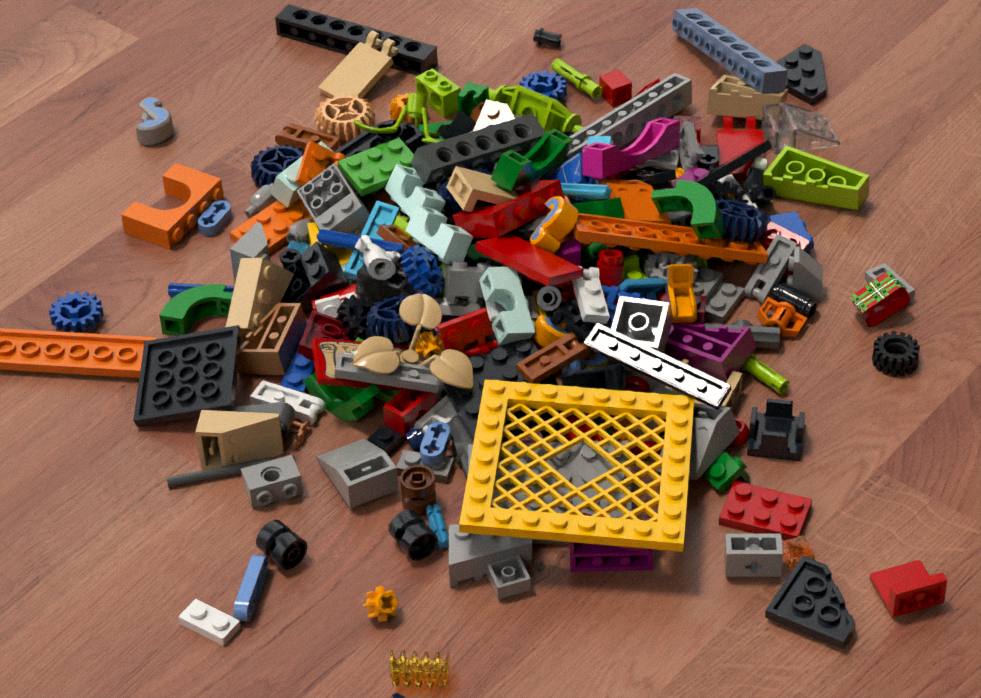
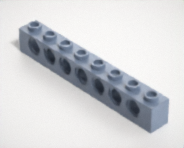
[672,8,788,94]

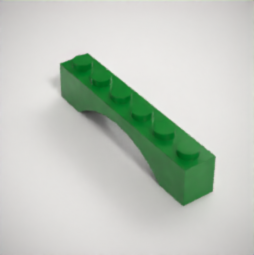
[491,128,574,191]

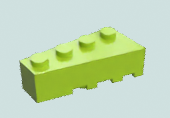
[763,145,869,210]

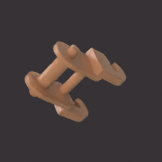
[282,417,311,448]

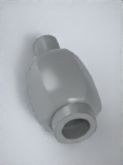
[244,183,277,218]
[286,219,315,244]

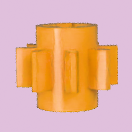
[414,331,445,361]
[363,586,400,622]

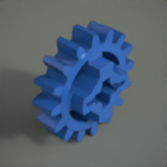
[519,70,567,101]
[401,244,445,297]
[49,291,104,333]

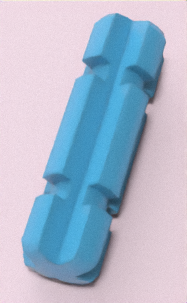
[426,503,449,549]

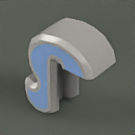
[136,97,174,145]

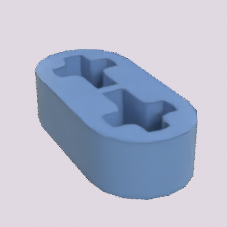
[198,200,232,236]
[420,422,451,466]

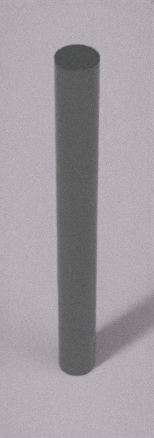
[166,457,271,488]

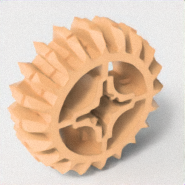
[315,94,376,143]

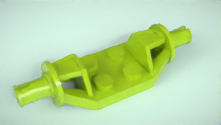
[489,85,584,133]

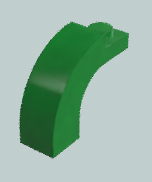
[651,180,724,239]
[159,284,233,336]
[302,372,380,421]

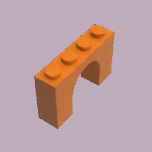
[121,163,224,249]

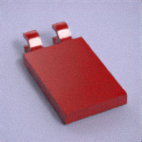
[717,116,766,181]

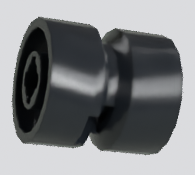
[388,509,438,561]
[256,520,308,570]

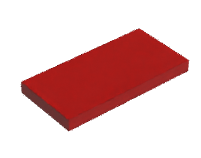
[475,234,584,286]

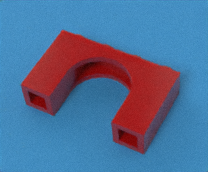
[453,179,565,238]

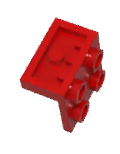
[869,560,947,617]

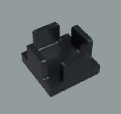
[747,398,805,461]

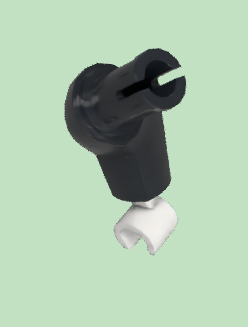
[743,157,776,208]

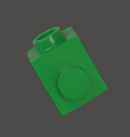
[703,452,750,494]

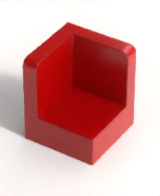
[599,70,632,107]

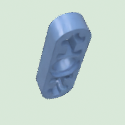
[233,555,268,622]

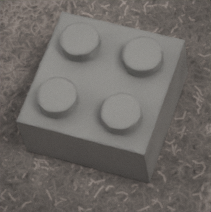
[486,555,531,600]

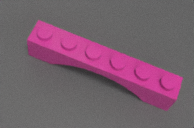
[583,118,680,181]

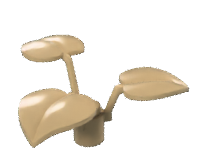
[352,293,473,389]

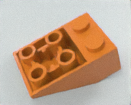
[598,179,672,225]

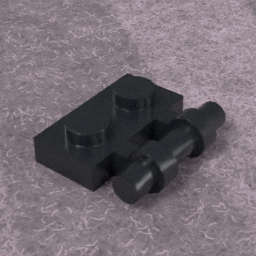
[550,298,612,344]

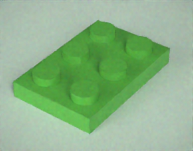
[338,138,414,196]

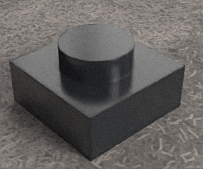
[367,425,404,456]

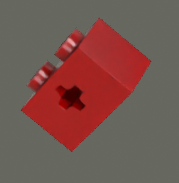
[383,388,437,439]

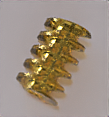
[389,650,450,689]

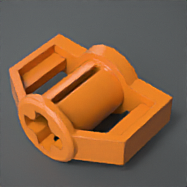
[756,297,807,338]

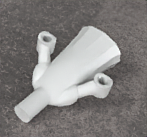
[355,235,401,280]

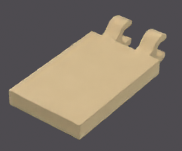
[318,31,399,99]

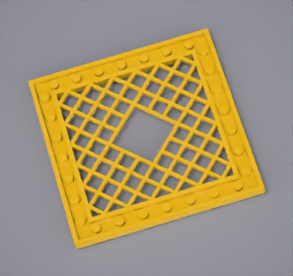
[459,379,694,552]

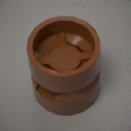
[400,465,437,516]

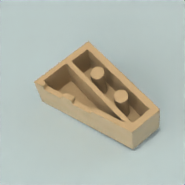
[707,75,788,122]
[226,258,294,336]

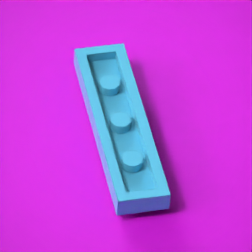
[344,200,400,284]

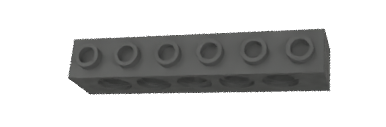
[411,113,546,185]

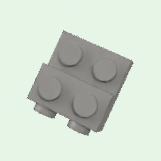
[693,266,745,324]

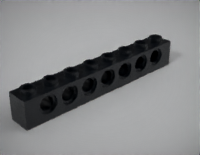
[275,4,438,76]

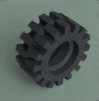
[872,331,920,377]

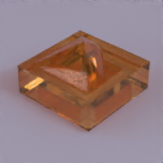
[782,535,815,568]

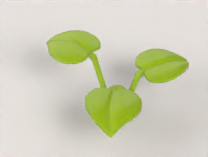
[353,93,443,144]

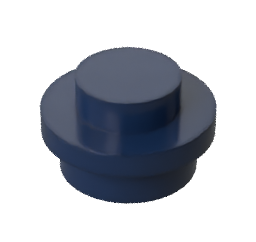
[405,427,424,452]

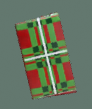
[850,270,910,327]

